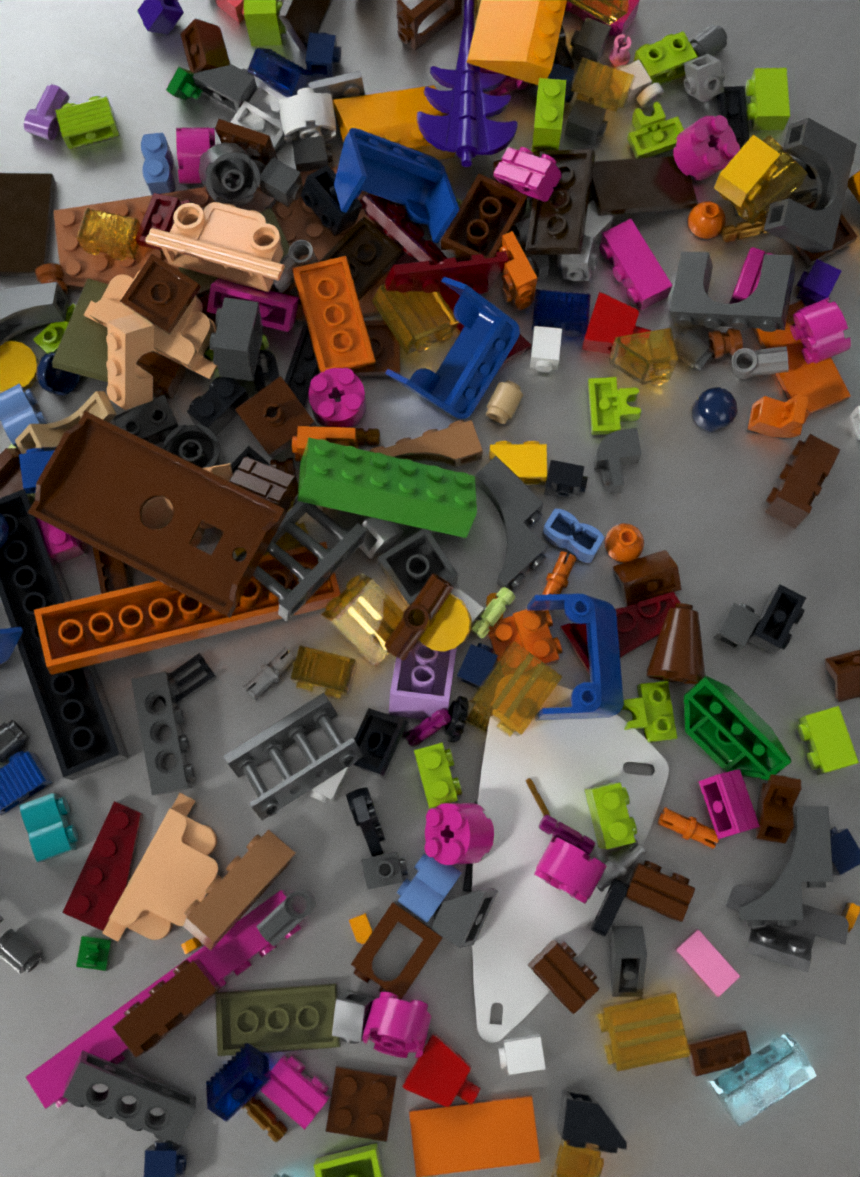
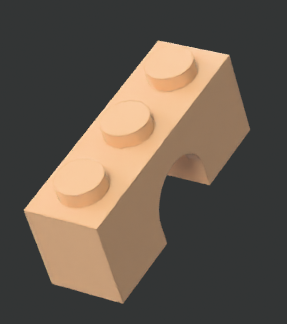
[106,313,154,410]

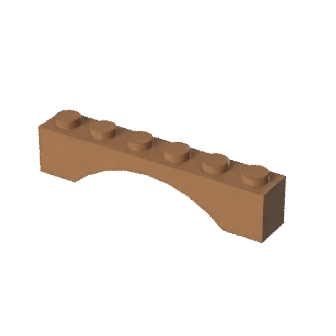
[321,420,483,511]

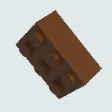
[441,173,527,262]

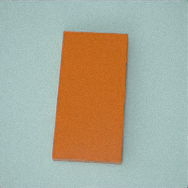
[292,256,376,373]
[752,300,851,416]
[409,1095,540,1177]

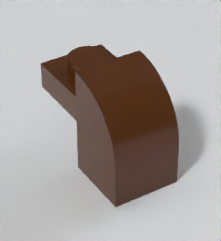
[756,774,801,844]

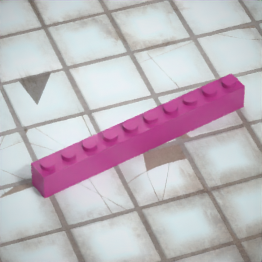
[25,890,305,1109]

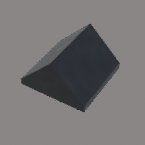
[353,708,410,780]

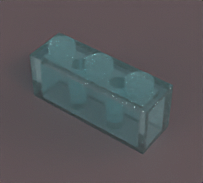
[710,1033,817,1127]

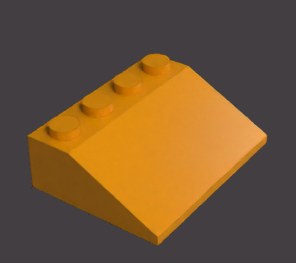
[466,0,567,85]
[333,85,456,160]

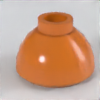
[688,201,726,239]
[604,523,644,563]

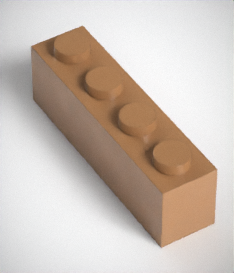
[183,829,295,951]

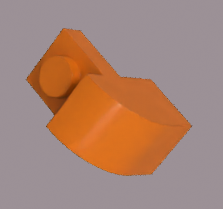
[747,394,809,438]

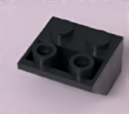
[557,1091,627,1153]

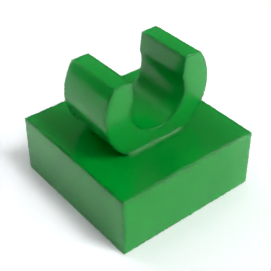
[166,67,202,100]
[76,936,114,971]

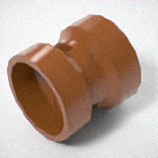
[35,263,68,295]
[708,328,743,359]

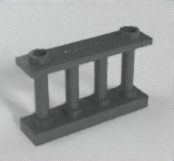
[235,497,366,621]
[224,693,364,821]

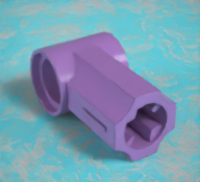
[24,84,70,141]

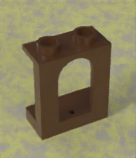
[396,0,462,51]
[351,902,443,1000]

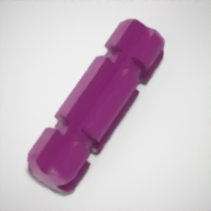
[405,708,451,747]
[539,815,595,855]

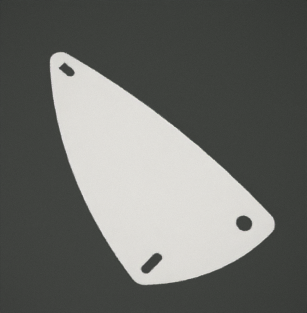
[472,674,669,1043]

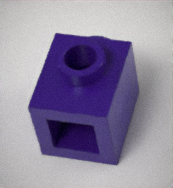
[137,0,184,35]
[796,259,842,306]

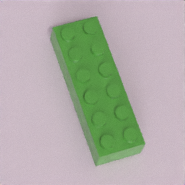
[297,437,477,538]

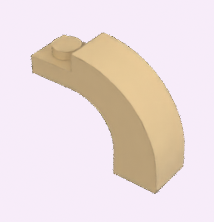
[15,391,117,454]

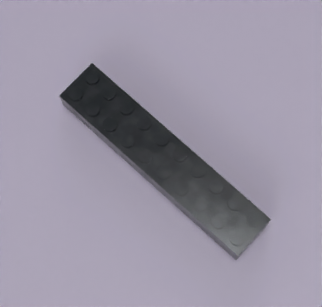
[0,489,128,780]

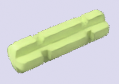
[471,587,515,638]

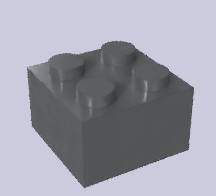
[210,297,264,381]
[378,529,458,608]

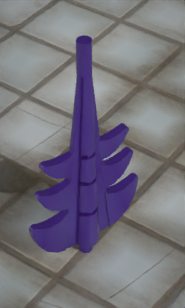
[417,0,518,167]

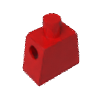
[582,292,651,356]
[402,1032,481,1108]

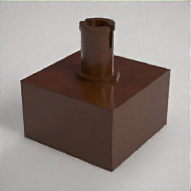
[235,376,317,458]

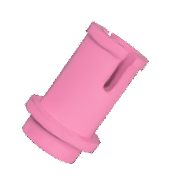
[609,34,631,67]

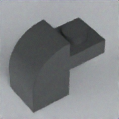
[594,428,642,494]

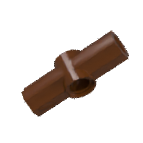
[384,573,455,661]

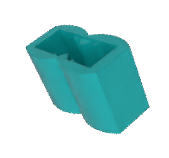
[19,793,79,862]

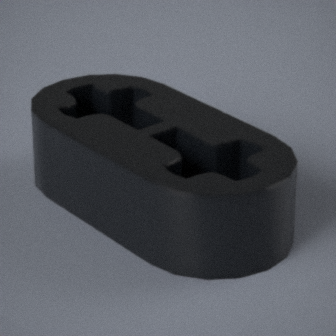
[254,350,280,392]
[591,878,629,937]

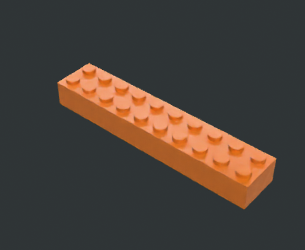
[34,541,341,675]

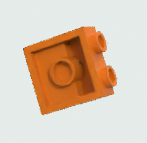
[499,231,537,310]
[292,426,359,462]
[488,609,563,678]

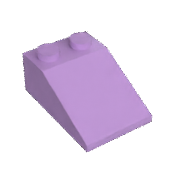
[389,640,457,720]

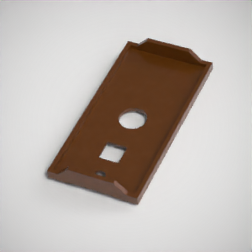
[28,411,287,617]

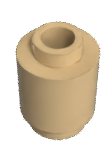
[486,380,523,424]

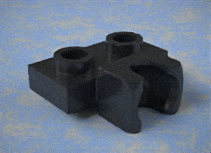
[346,787,385,857]

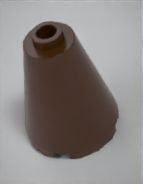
[646,603,706,685]

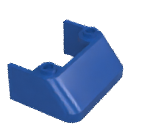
[334,128,460,244]
[385,277,520,419]
[527,594,624,721]

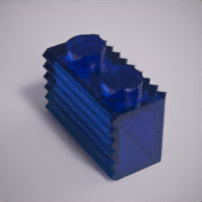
[248,48,313,96]
[532,289,591,337]
[206,1043,271,1122]

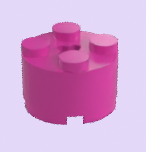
[673,115,740,181]
[176,127,215,184]
[790,298,851,364]
[308,368,367,428]
[424,803,494,865]
[534,836,607,904]
[362,992,431,1058]

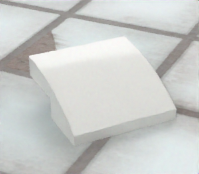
[230,82,285,150]

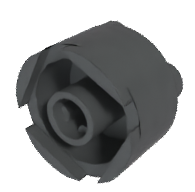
[199,143,260,207]
[163,424,225,468]

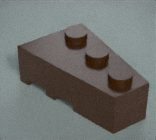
[765,434,840,529]
[112,959,221,1058]

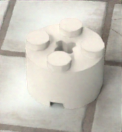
[278,88,337,145]

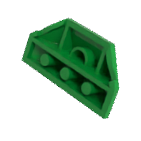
[684,676,792,780]

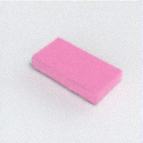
[675,929,741,997]

